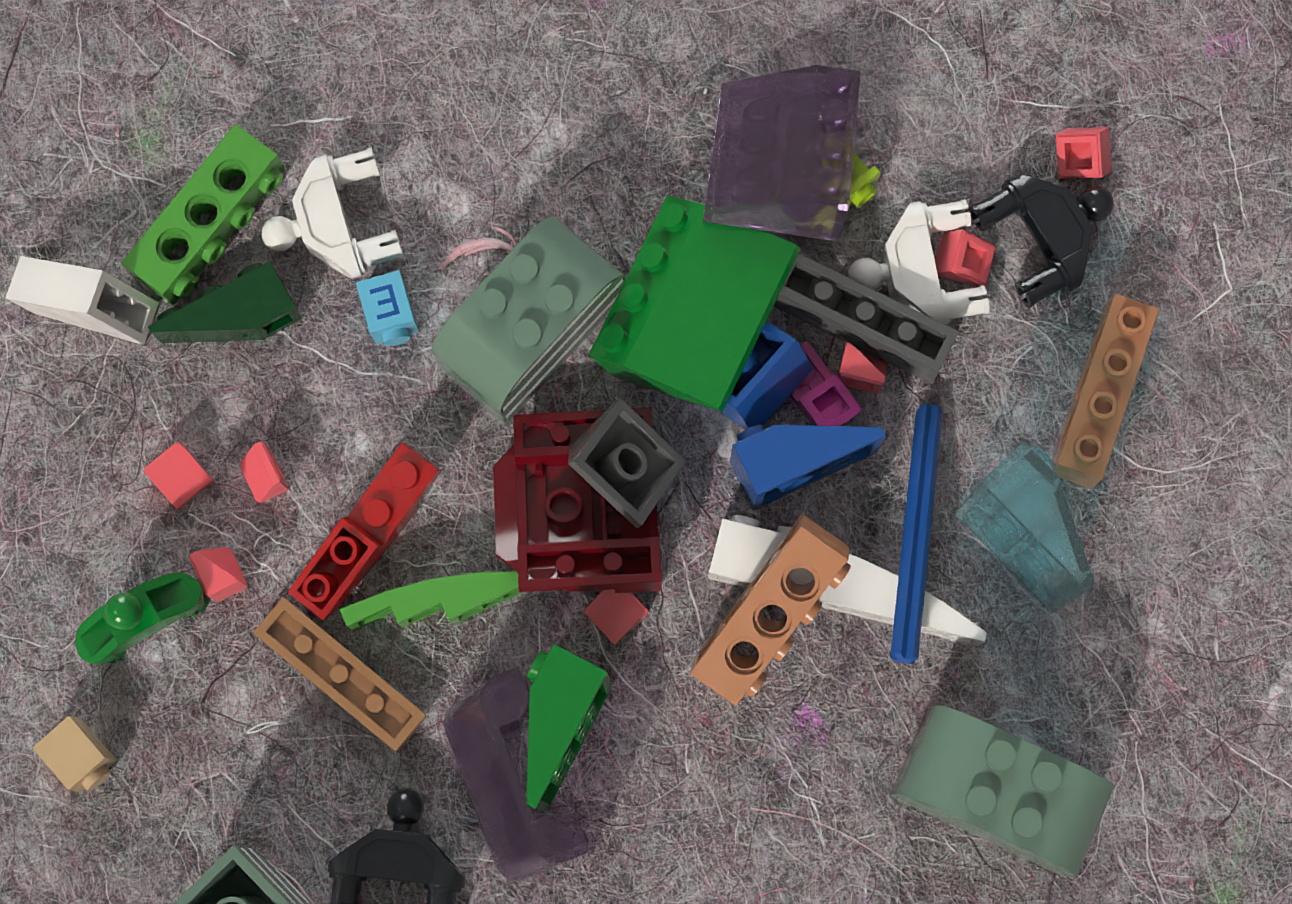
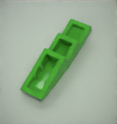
[339,571,522,631]

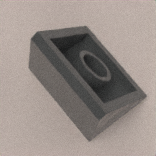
[568,398,687,528]

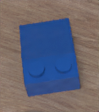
[719,321,814,430]
[730,424,886,511]

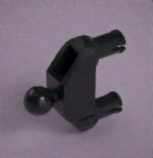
[968,175,1114,308]
[327,789,465,904]

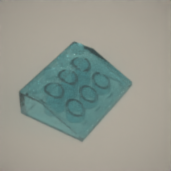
[954,441,1095,613]

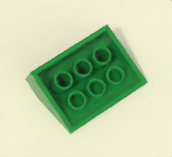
[588,195,801,412]
[526,644,612,813]

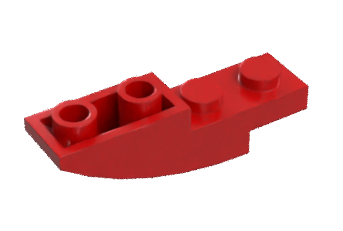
[288,443,442,620]

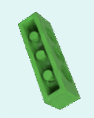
[121,124,285,306]

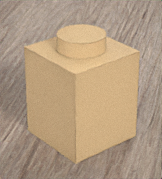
[32,716,117,792]

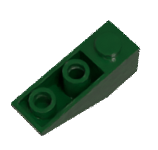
[148,261,303,343]

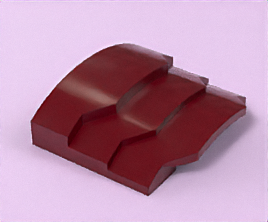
[493,407,662,593]

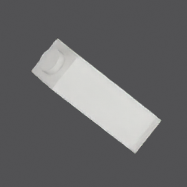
[5,256,159,345]

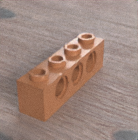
[1048,293,1159,489]
[690,514,851,706]

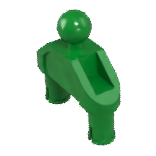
[75,573,208,665]

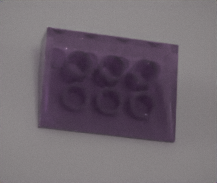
[703,65,861,242]

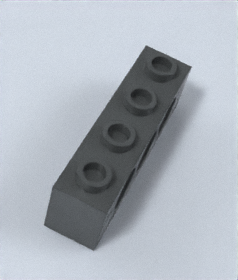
[774,254,959,384]

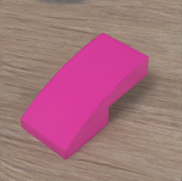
[790,340,863,426]

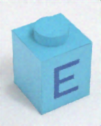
[356,270,419,346]

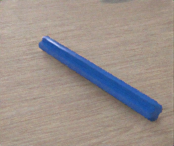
[890,403,943,664]

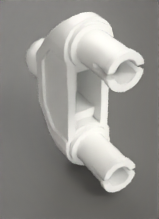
[262,147,404,279]
[848,199,989,325]

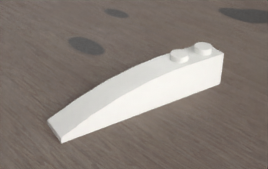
[708,515,987,646]

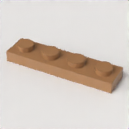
[253,597,428,753]

